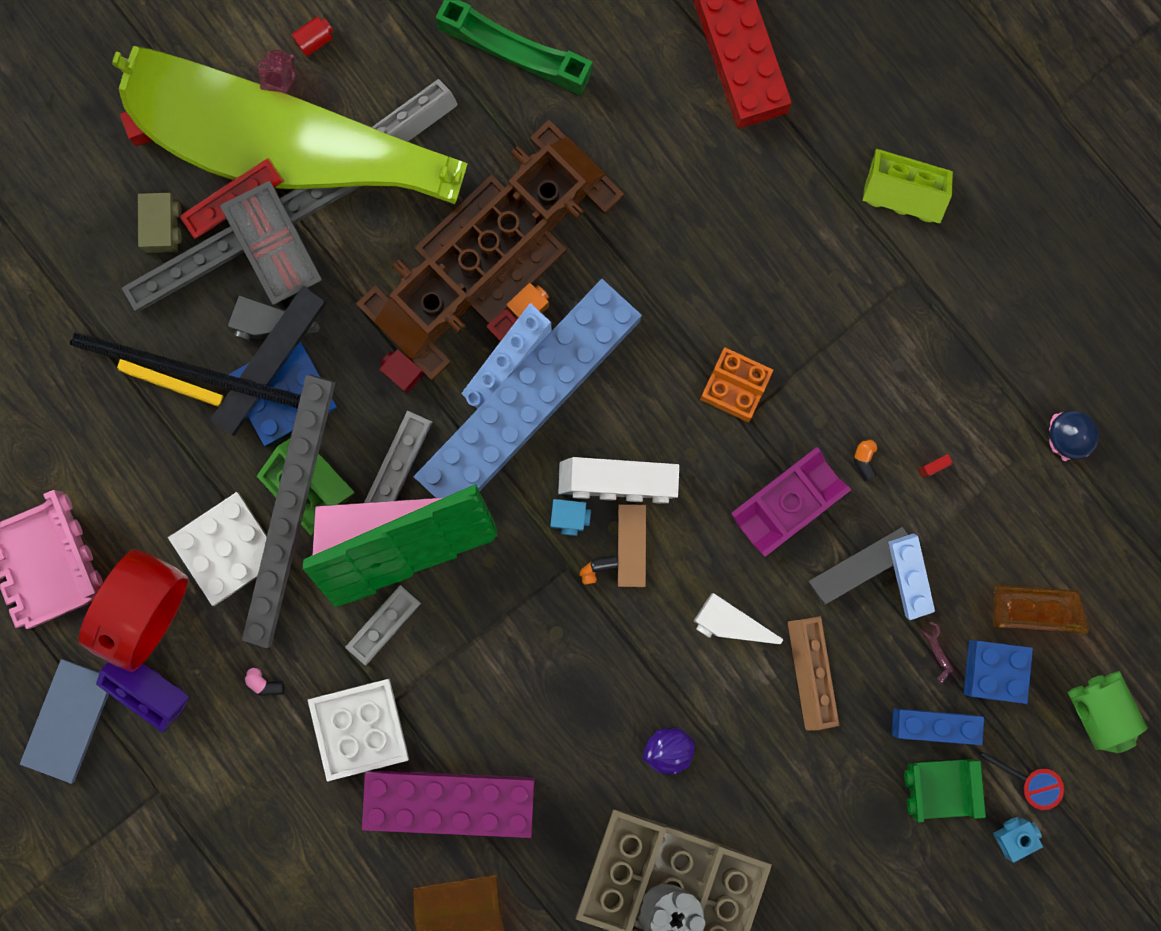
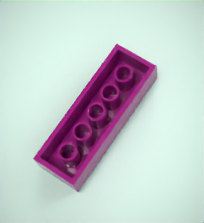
[362,770,535,838]

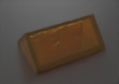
[993,585,1089,633]
[413,875,504,931]

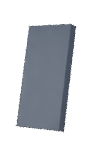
[20,659,109,783]

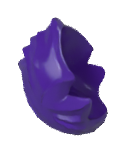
[642,727,695,775]

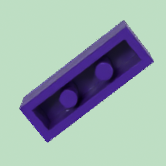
[96,662,189,732]

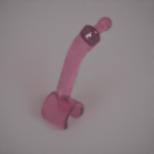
[921,622,954,683]

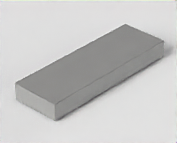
[345,585,421,666]

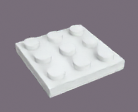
[168,492,267,606]
[308,679,409,781]

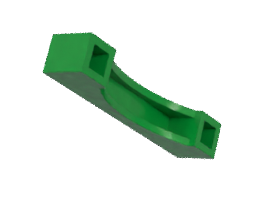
[435,0,593,96]

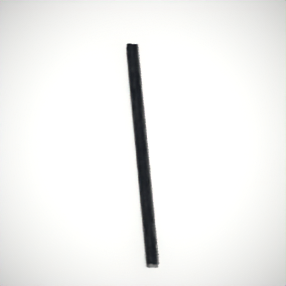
[70,332,301,409]

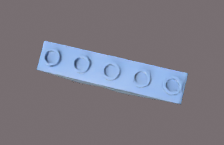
[461,303,552,409]

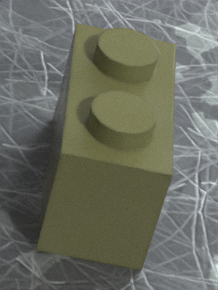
[138,193,182,253]

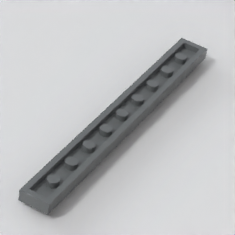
[122,186,361,313]
[242,374,336,648]

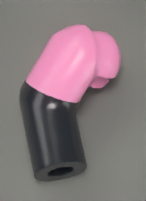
[245,668,284,696]

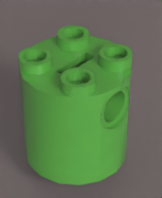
[1068,671,1148,753]

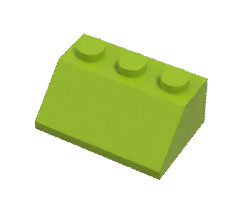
[863,149,953,223]

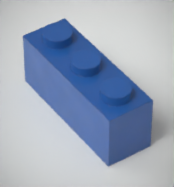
[892,708,984,745]

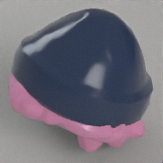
[1049,411,1099,461]

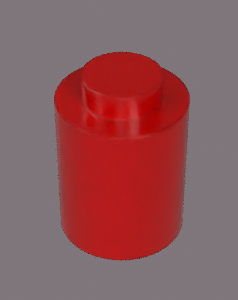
[291,16,334,57]

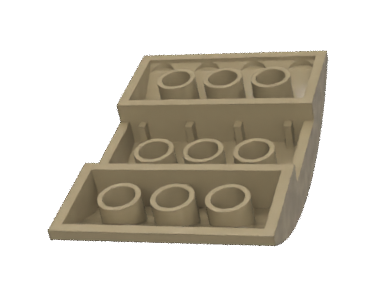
[576,809,772,931]

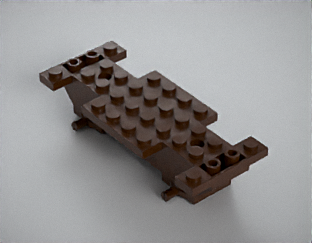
[356,120,624,381]

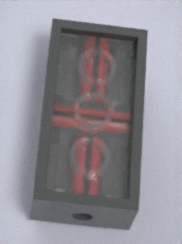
[220,181,322,305]

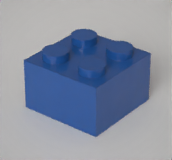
[963,641,1033,704]

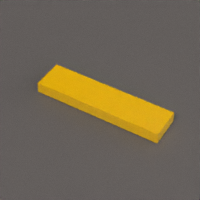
[117,359,225,407]

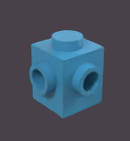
[993,817,1043,863]

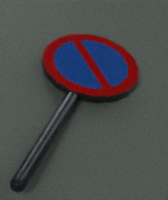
[979,752,1064,810]

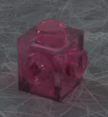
[258,50,295,93]

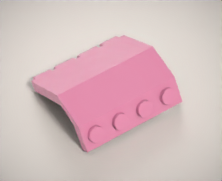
[0,490,103,629]

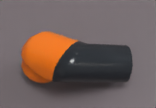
[854,440,877,481]
[579,556,618,585]

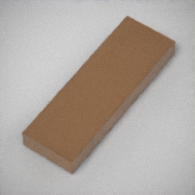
[618,505,646,587]

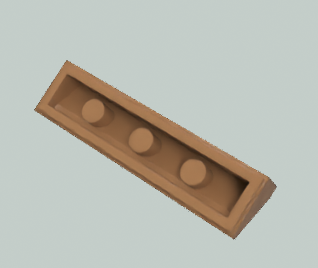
[788,616,839,731]

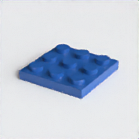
[229,341,337,447]

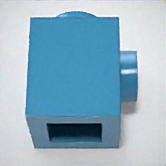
[550,499,591,536]

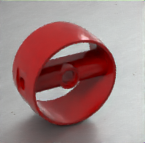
[78,549,188,672]

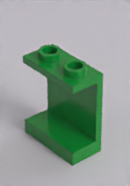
[904,759,986,822]

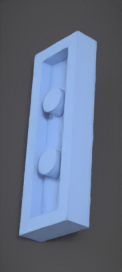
[888,533,935,620]

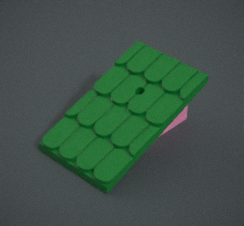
[303,484,497,608]

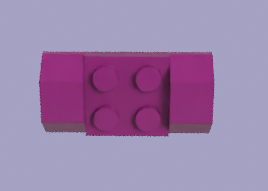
[731,447,851,557]

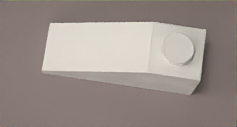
[694,593,783,644]

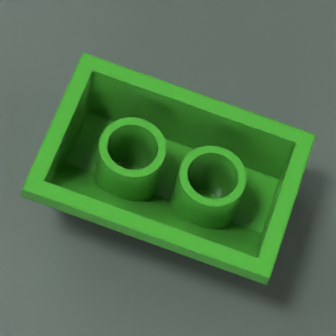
[257,438,354,535]

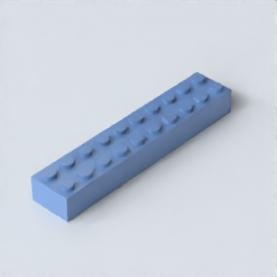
[414,279,642,498]

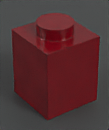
[379,349,425,394]

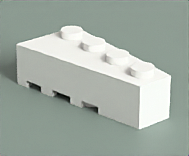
[558,457,679,503]

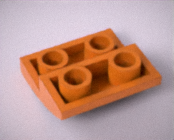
[700,347,773,422]

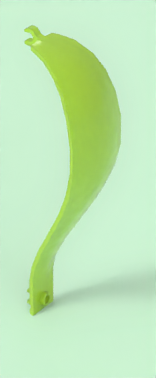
[112,46,468,204]

